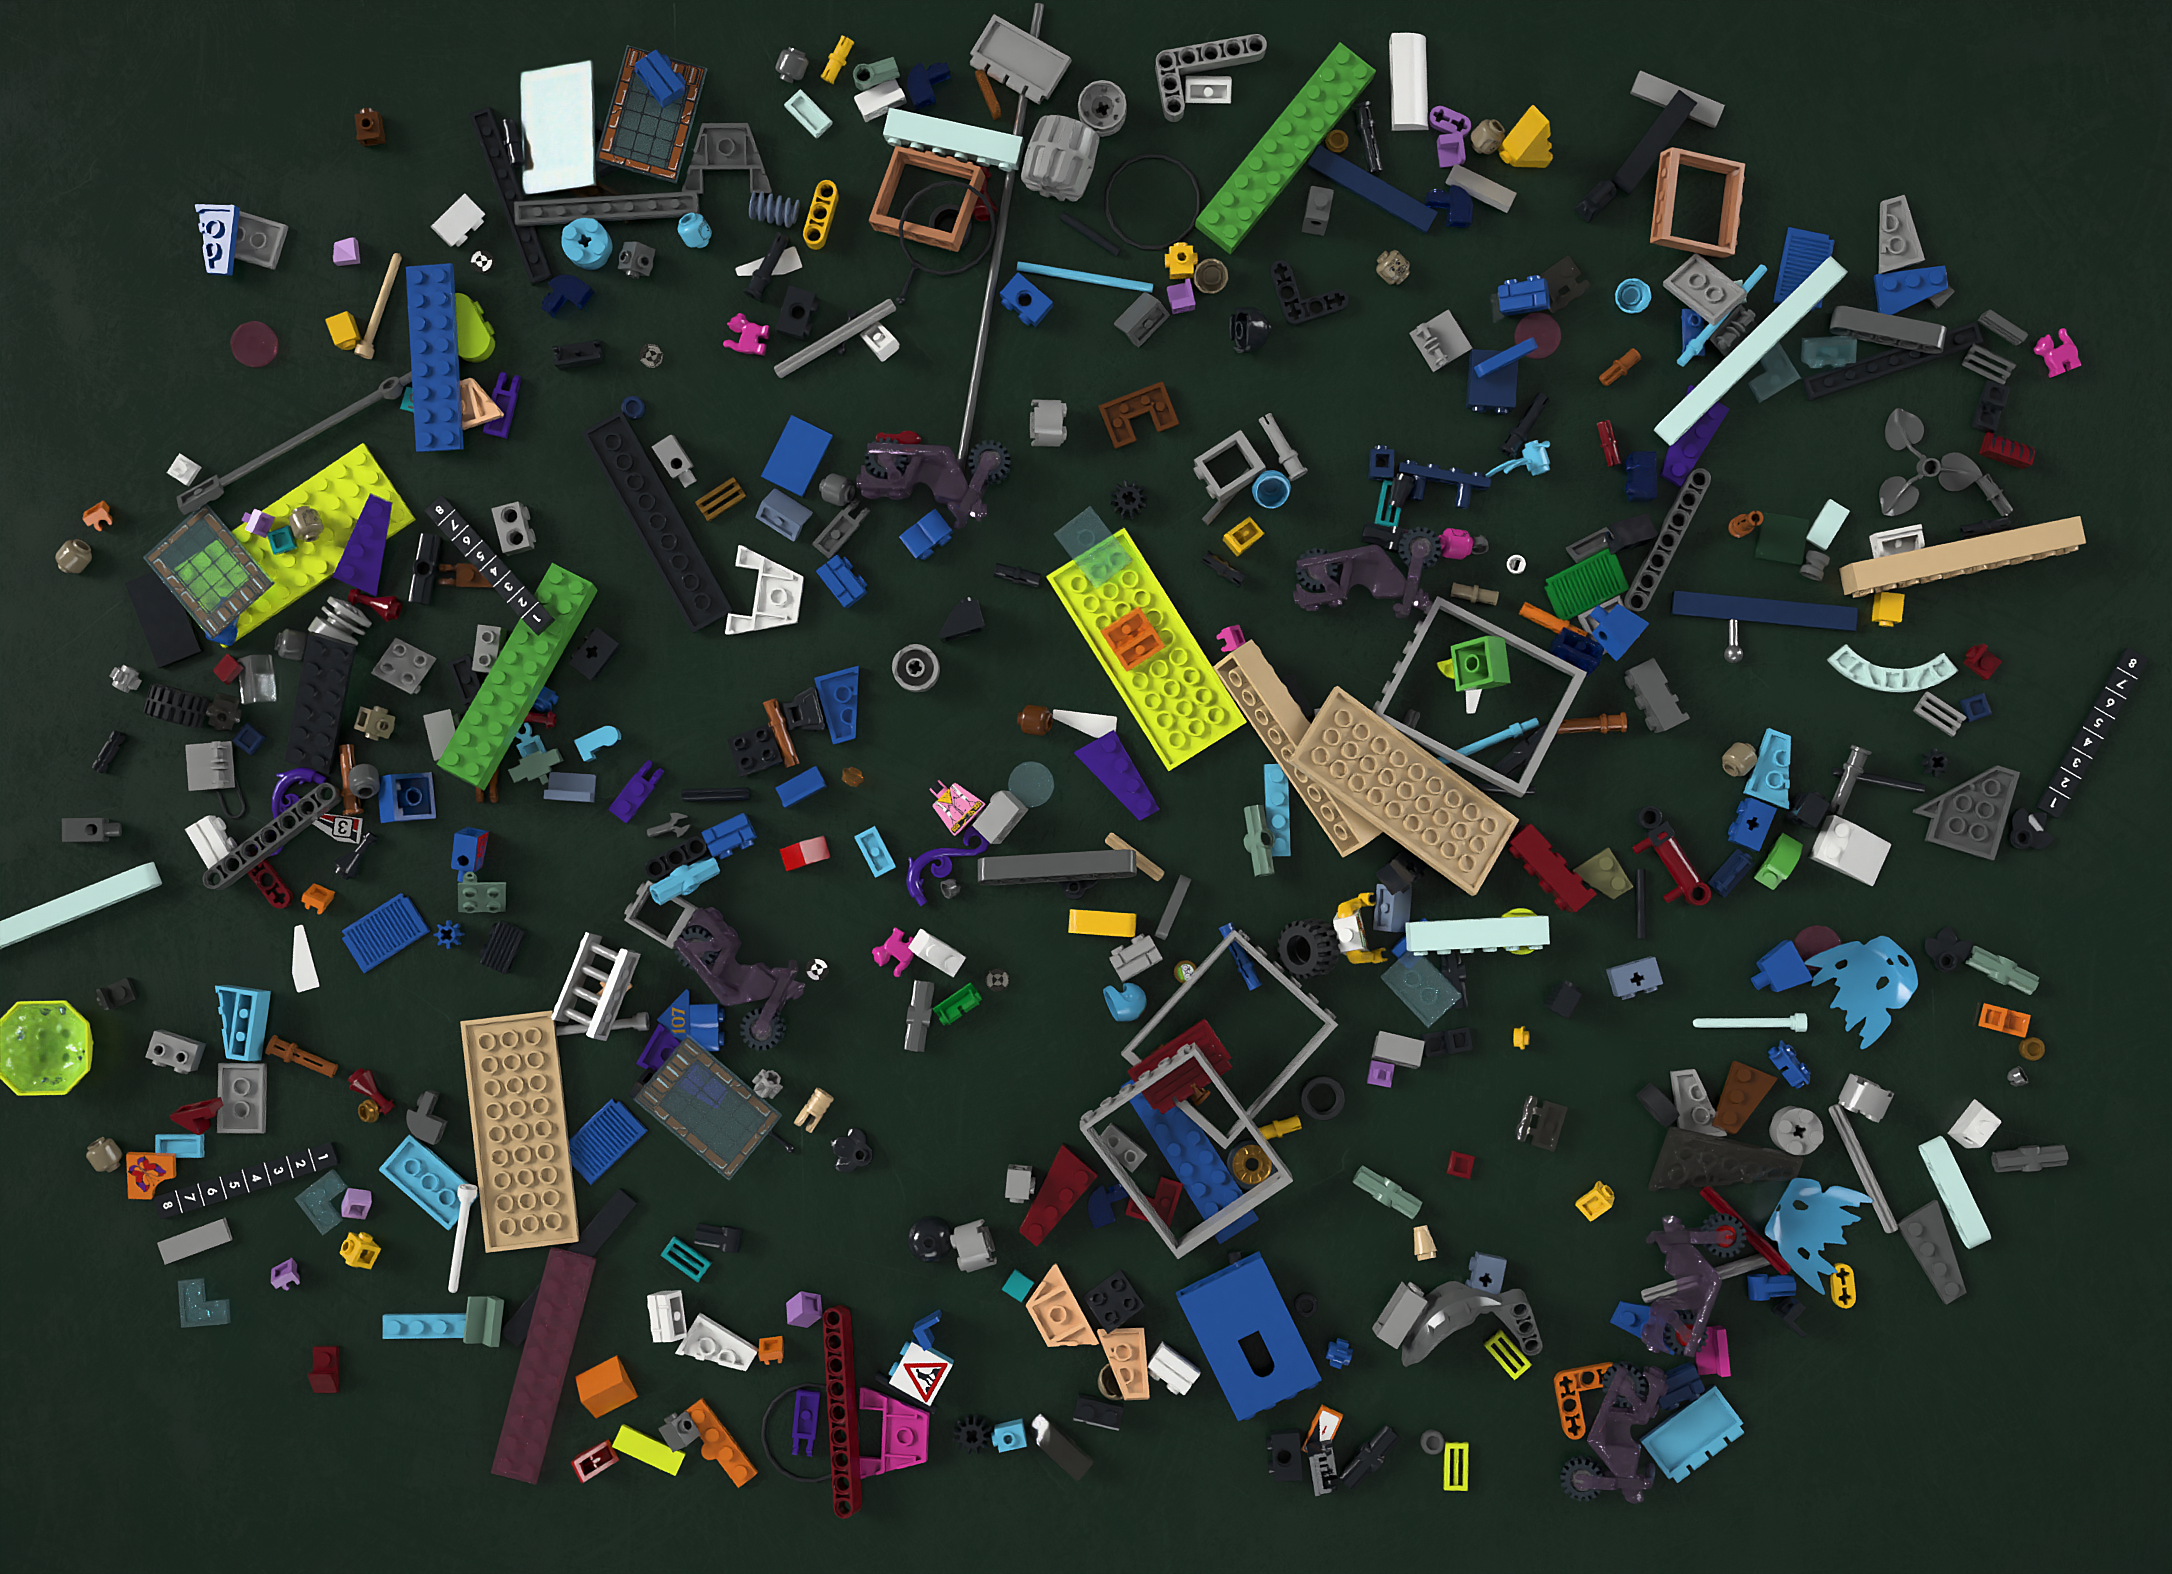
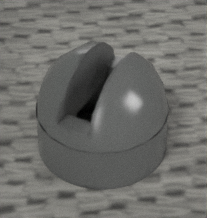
[1471,535,1489,555]
[941,879,961,899]
[2007,1066,2028,1087]

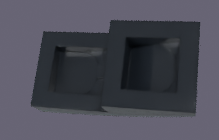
[1971,380,2010,433]
[1420,1027,1473,1058]

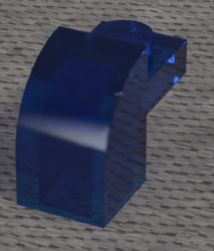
[907,62,951,111]
[1424,184,1473,228]
[541,275,595,318]
[1088,1183,1130,1229]

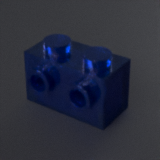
[1625,451,1657,502]
[1549,627,1604,677]

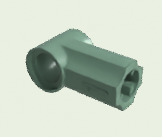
[853,57,900,91]

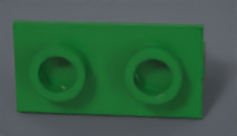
[933,982,982,1026]

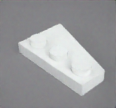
[675,1313,759,1371]

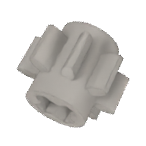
[110,664,142,693]
[752,1069,783,1099]

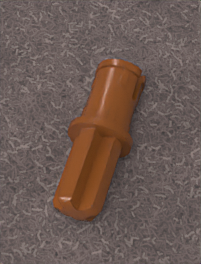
[1599,348,1641,386]

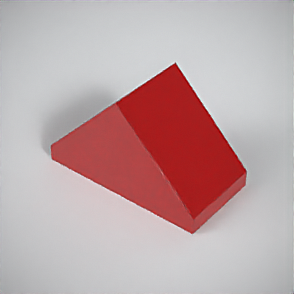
[780,836,831,871]
[571,1439,619,1483]

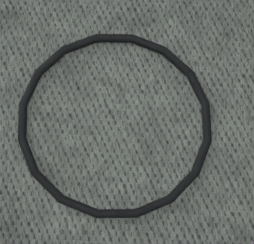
[1104,154,1201,250]
[898,181,996,276]
[761,1383,860,1483]

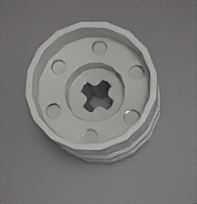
[1078,80,1127,137]
[308,596,372,645]

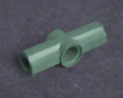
[1244,805,1275,877]
[1966,946,2039,995]
[1352,1165,1423,1219]

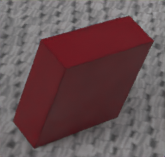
[212,653,243,685]
[1446,1151,1475,1179]

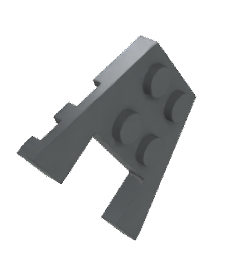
[682,123,772,194]

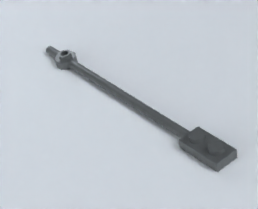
[177,371,412,515]

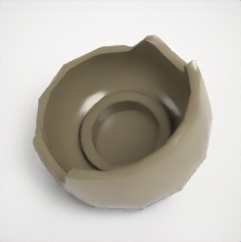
[1193,259,1228,294]
[1097,1363,1124,1401]

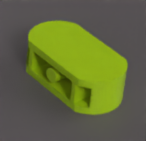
[455,293,495,363]

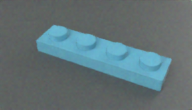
[1264,764,1291,856]
[383,1313,466,1339]

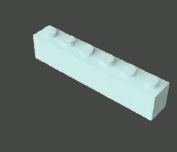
[883,108,1025,172]
[1405,915,1550,955]

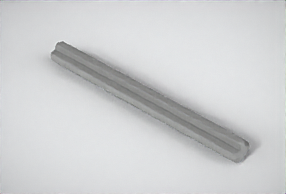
[774,299,896,378]
[1828,1104,1898,1233]
[1641,1253,1770,1303]

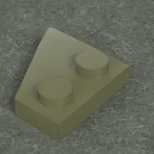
[1572,848,1633,899]

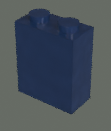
[1466,349,1518,414]

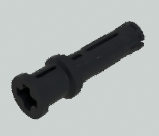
[1352,101,1383,174]
[743,232,790,301]
[1498,392,1550,459]

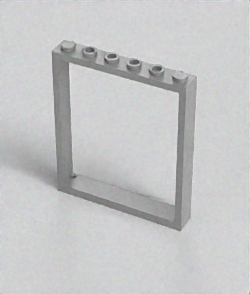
[1372,596,1587,798]
[1121,930,1338,1149]
[1080,1042,1293,1259]

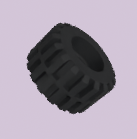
[143,683,210,728]
[1277,918,1340,979]

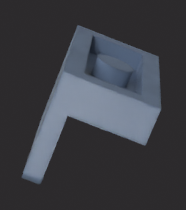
[755,489,813,542]
[544,772,596,802]
[1373,884,1412,933]

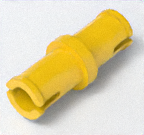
[820,36,854,84]
[1257,1115,1302,1143]

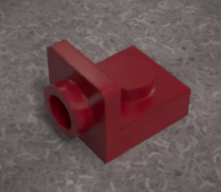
[1963,643,2002,680]

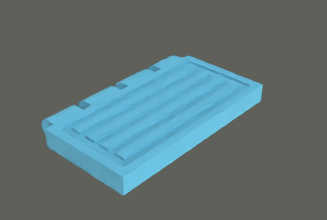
[1639,1384,1744,1483]

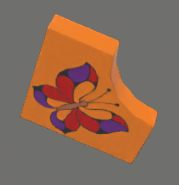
[126,1152,176,1199]

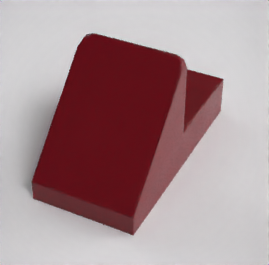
[170,1097,224,1135]
[308,1345,339,1393]

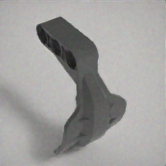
[1402,1281,1543,1367]

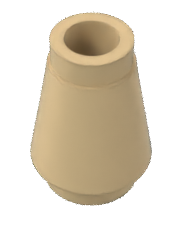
[1414,1225,1437,1261]

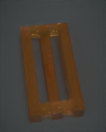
[975,69,1001,120]

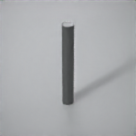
[1201,468,1250,525]

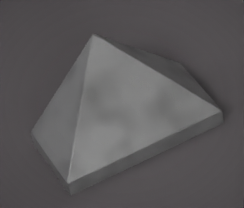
[1566,527,1614,563]

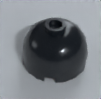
[1229,307,1271,353]
[907,1216,953,1263]

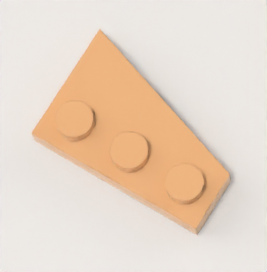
[1097,1328,1150,1400]

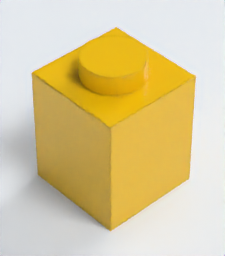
[325,311,363,350]
[1872,592,1905,627]

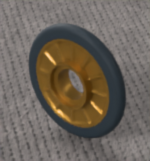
[1227,1139,1277,1190]

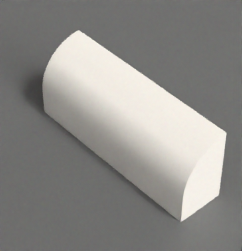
[1389,33,1428,131]

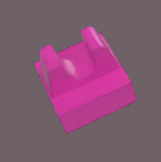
[1217,625,1246,652]

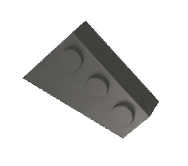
[1624,658,1690,733]

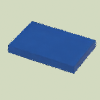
[761,415,833,497]

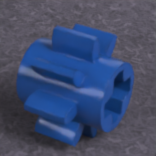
[433,920,465,949]
[1325,1338,1353,1369]

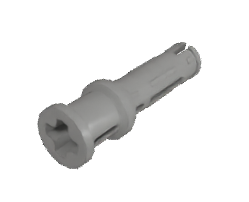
[1259,413,1308,481]

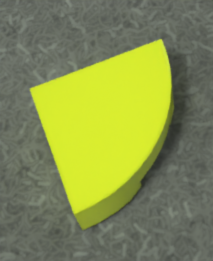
[1436,659,1455,680]

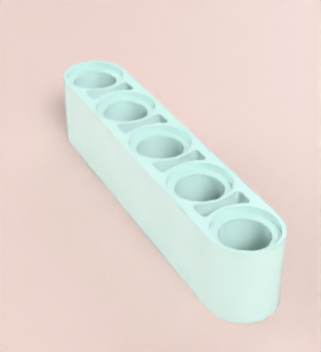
[1919,1136,1991,1249]

